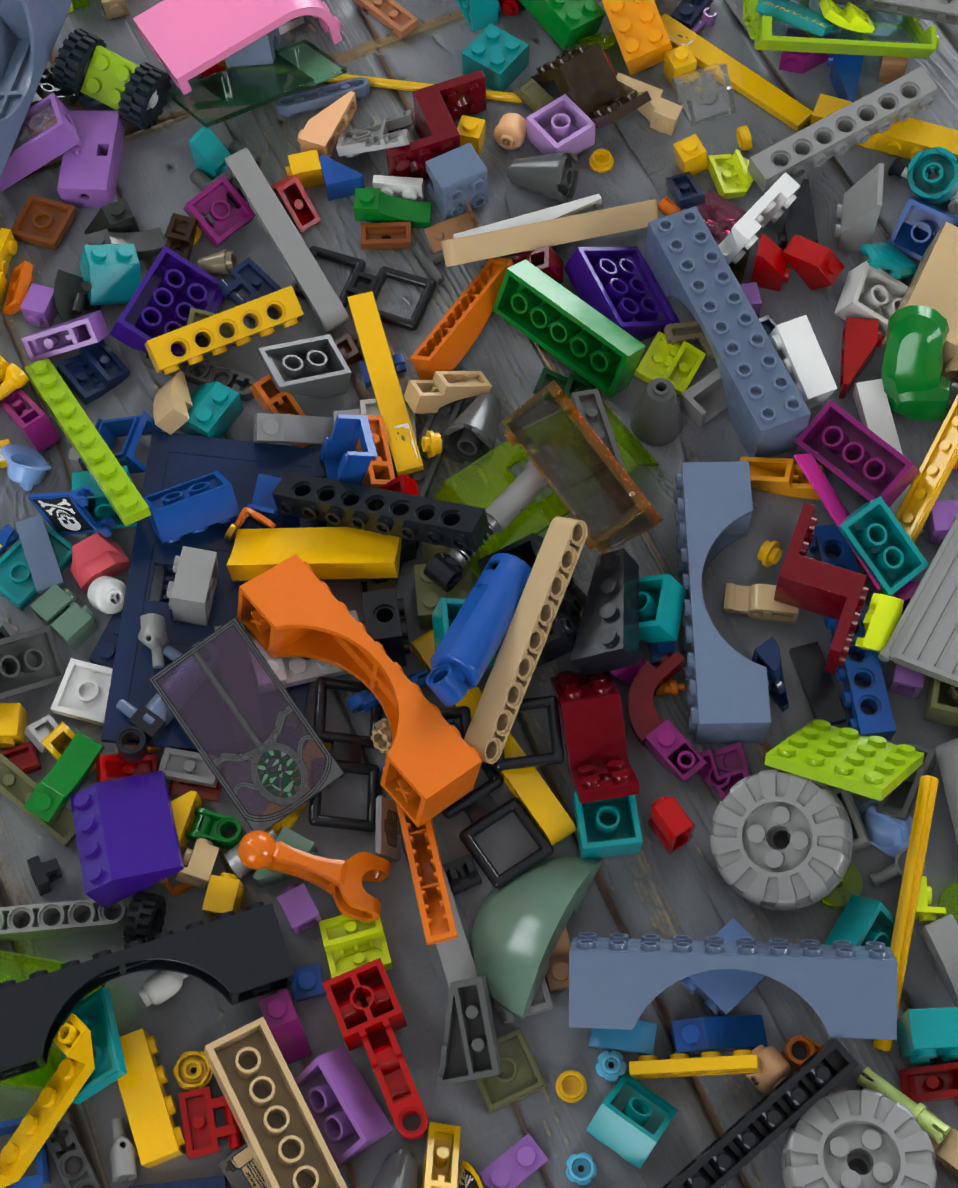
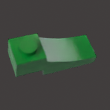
[353,188,432,229]
[23,731,105,823]

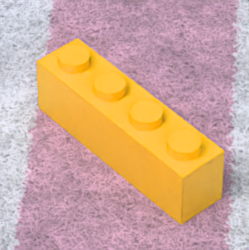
[117,1028,185,1169]

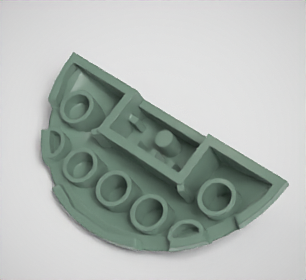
[471,856,601,1020]

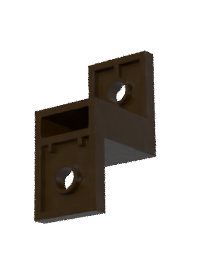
[531,43,652,128]

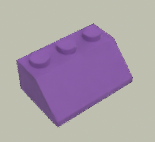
[294,1046,393,1169]

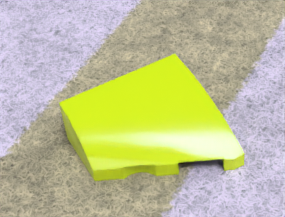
[855,593,904,653]

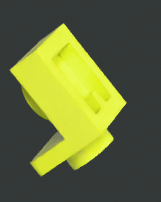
[915,876,946,925]

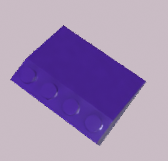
[110,245,225,365]
[564,246,680,341]
[70,771,184,909]

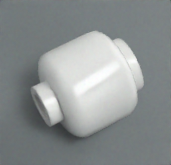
[87,576,126,614]

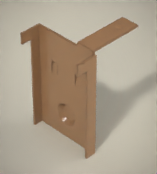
[424,197,475,254]

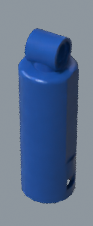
[426,553,532,706]

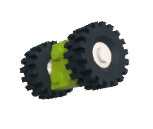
[52,28,172,130]

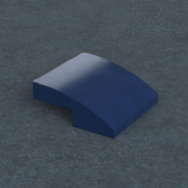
[57,339,130,405]

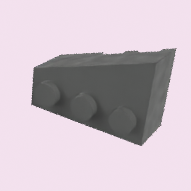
[437,975,503,1086]

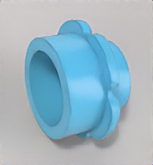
[595,1050,627,1082]
[565,1152,597,1186]

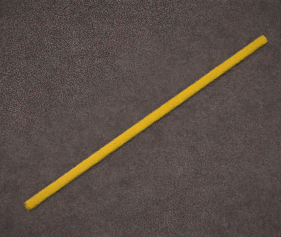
[218,60,523,104]

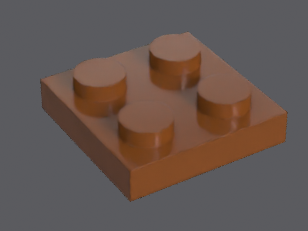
[11,194,78,251]

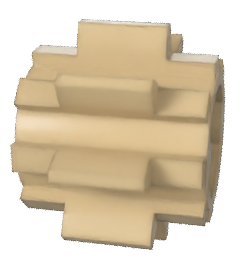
[371,718,392,753]

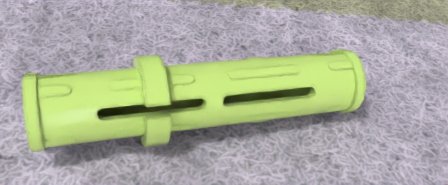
[857,1067,951,1144]

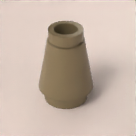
[198,249,237,274]

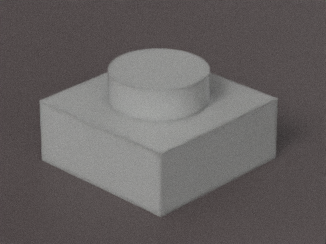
[24,714,58,754]

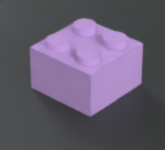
[526,94,596,155]

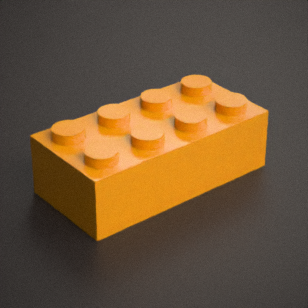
[602,0,673,76]

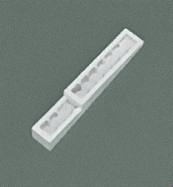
[453,194,602,264]
[852,379,924,535]

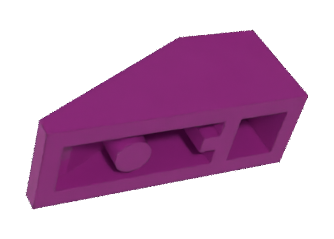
[0,388,61,453]

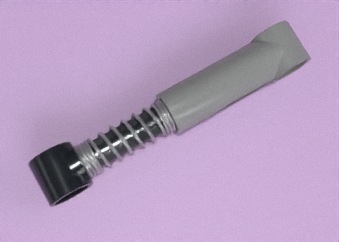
[423,450,564,592]

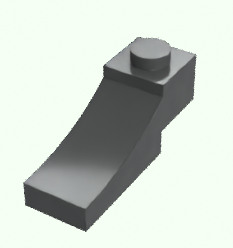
[83,227,166,261]

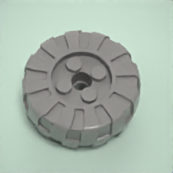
[710,769,853,911]
[781,1087,937,1188]

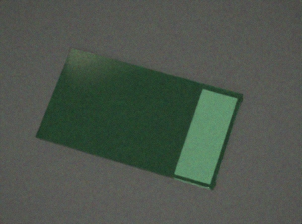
[167,39,347,128]

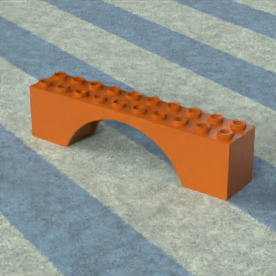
[237,554,482,828]

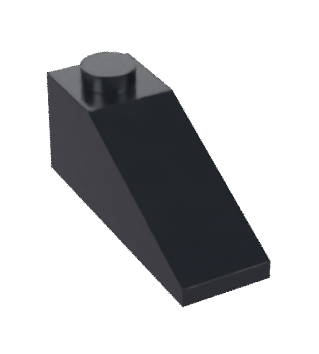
[778,179,819,250]

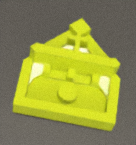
[707,149,754,200]

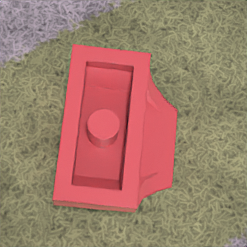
[70,533,130,593]

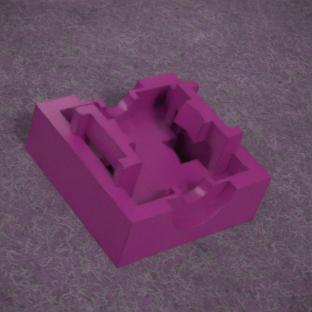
[183,175,256,248]

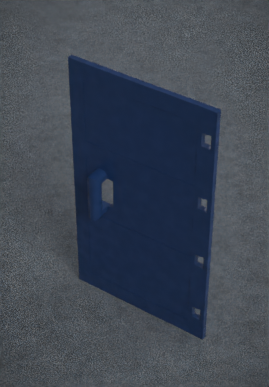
[101,431,327,760]

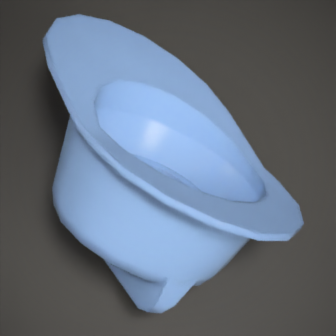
[1,444,52,491]
[858,800,913,858]

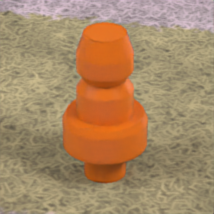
[656,679,685,696]

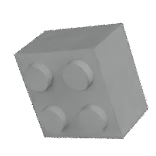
[167,546,219,626]

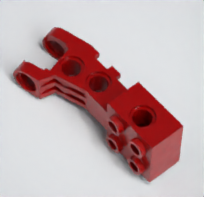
[322,958,428,1141]

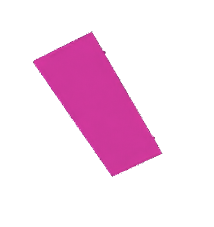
[793,453,881,590]

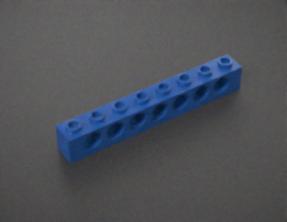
[808,524,896,741]

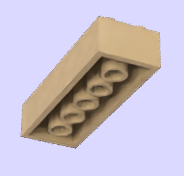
[204,1017,348,1188]

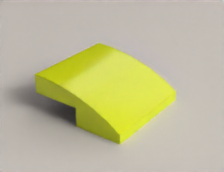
[818,0,875,33]
[634,331,706,396]
[318,915,393,978]

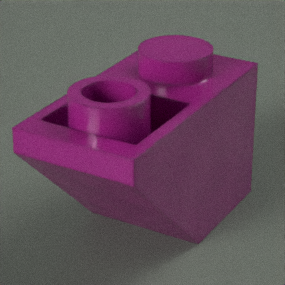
[644,719,707,783]

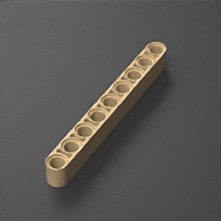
[441,199,659,267]
[464,516,588,764]

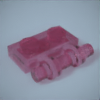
[696,189,746,242]

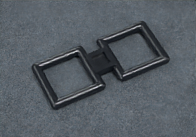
[292,246,436,331]
[308,676,382,832]
[439,695,565,771]
[441,762,554,889]

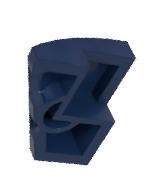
[751,636,789,712]

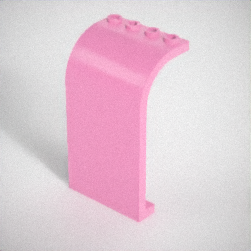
[133,0,342,95]

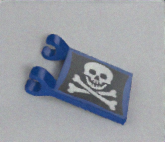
[28,486,117,537]

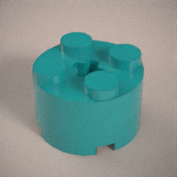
[907,147,958,205]

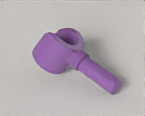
[692,7,717,34]

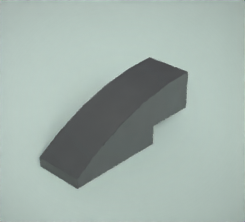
[876,742,936,821]

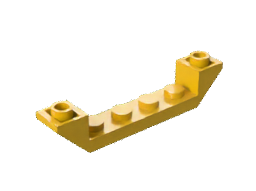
[0,1013,95,1188]

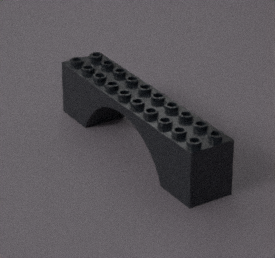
[0,902,294,1082]

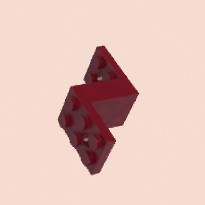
[386,70,487,180]
[774,502,869,674]
[550,671,640,804]

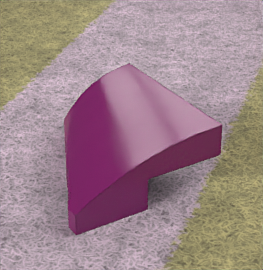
[698,742,752,799]

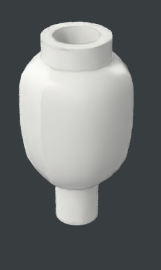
[137,971,188,1007]

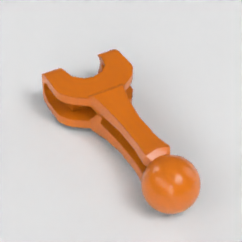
[238,830,391,922]

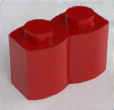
[647,796,695,854]

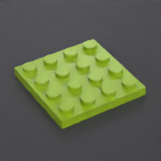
[764,719,925,801]

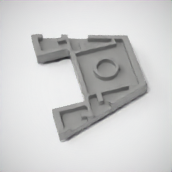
[336,109,414,158]

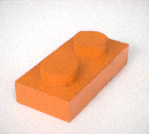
[3,260,33,316]

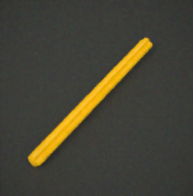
[873,775,939,1052]

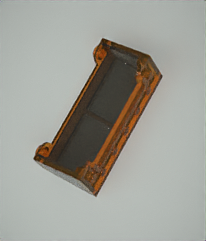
[501,380,663,554]

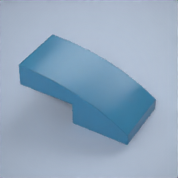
[588,1020,657,1055]

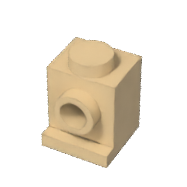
[175,838,219,889]

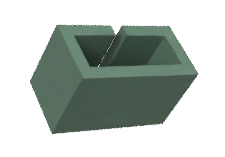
[30,584,99,651]

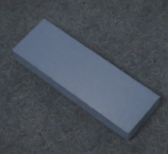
[15,514,66,596]

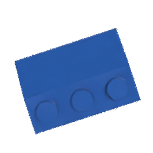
[888,197,958,261]
[143,471,240,543]

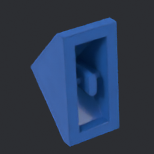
[319,155,365,201]

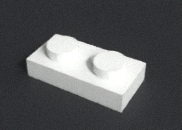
[372,175,424,202]

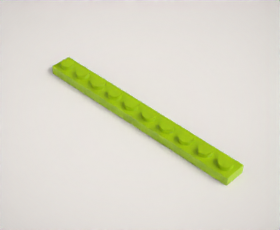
[24,358,151,526]

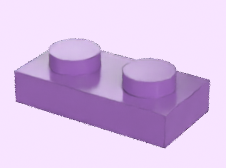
[479,1133,549,1188]

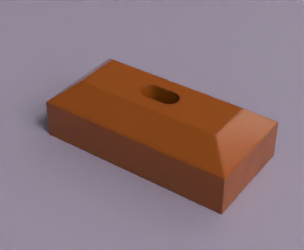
[360,222,412,250]

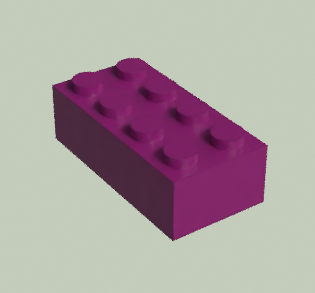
[794,399,920,507]

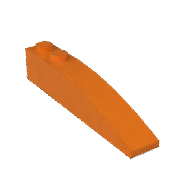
[410,257,513,380]
[396,803,458,946]

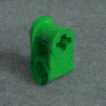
[186,808,246,850]

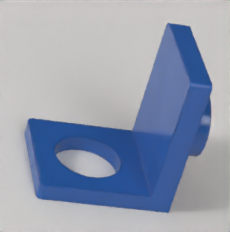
[247,474,282,515]

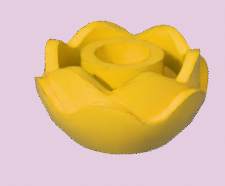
[173,1051,213,1090]

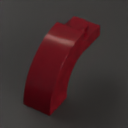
[628,651,685,747]

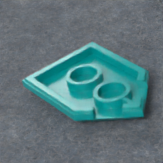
[860,242,919,279]

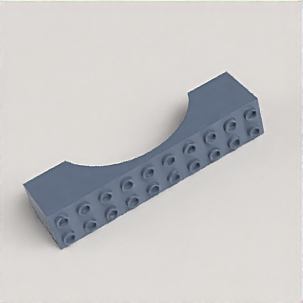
[0,0,72,178]
[645,206,811,458]
[673,461,771,744]
[569,932,898,1040]

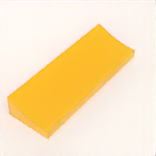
[226,527,402,581]

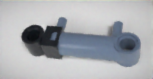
[116,642,219,763]

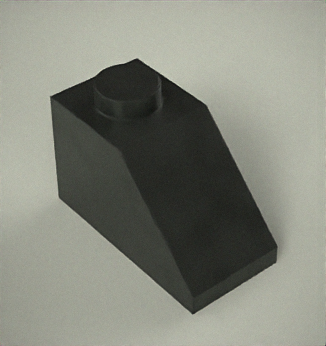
[84,198,139,235]

